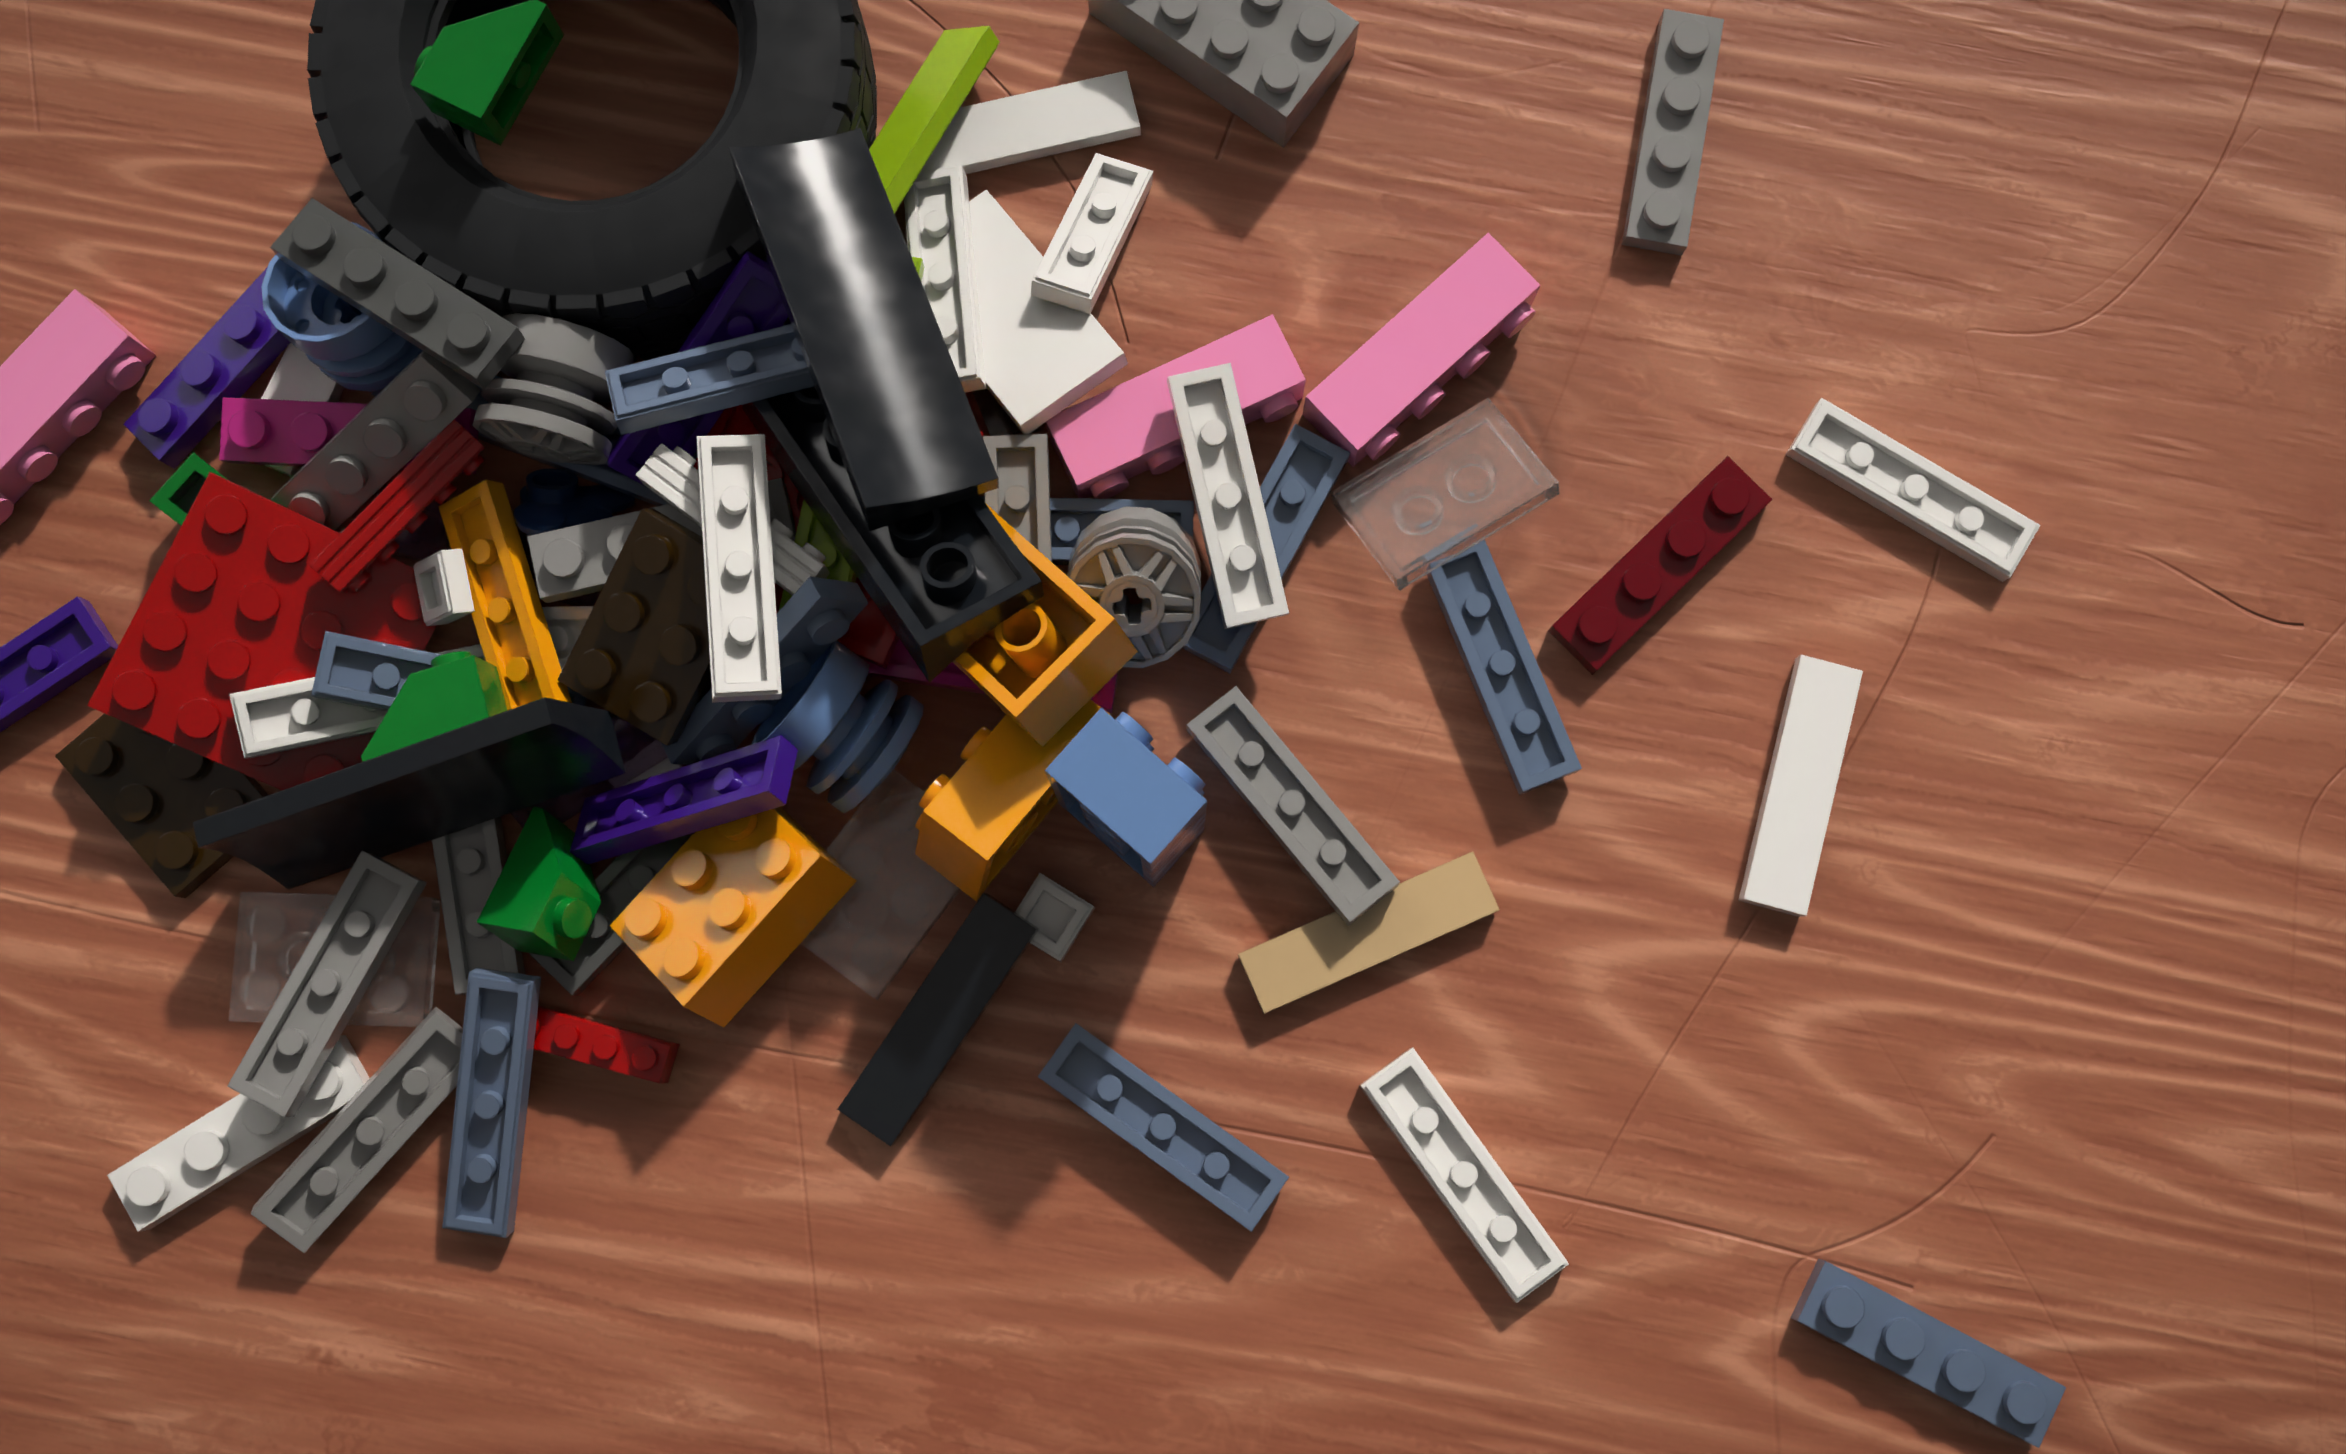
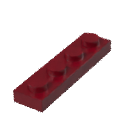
[1548,456,1773,675]

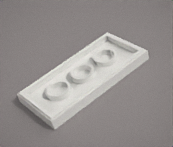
[907,189,1128,435]

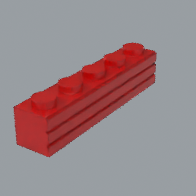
[309,419,486,593]
[534,1005,680,1084]

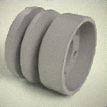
[472,313,635,465]
[1067,506,1201,668]

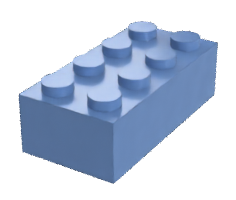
[1045,708,1207,887]

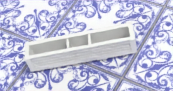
[636,444,830,596]

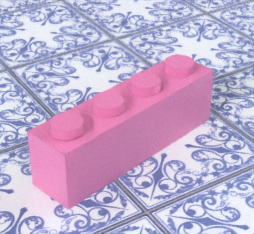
[1302,233,1540,467]
[0,289,156,525]
[1045,314,1306,499]

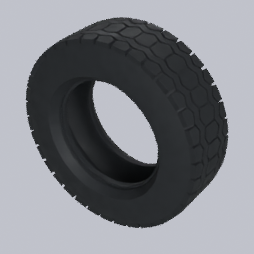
[307,0,877,362]

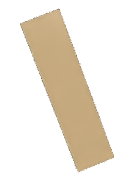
[1238,852,1500,1014]

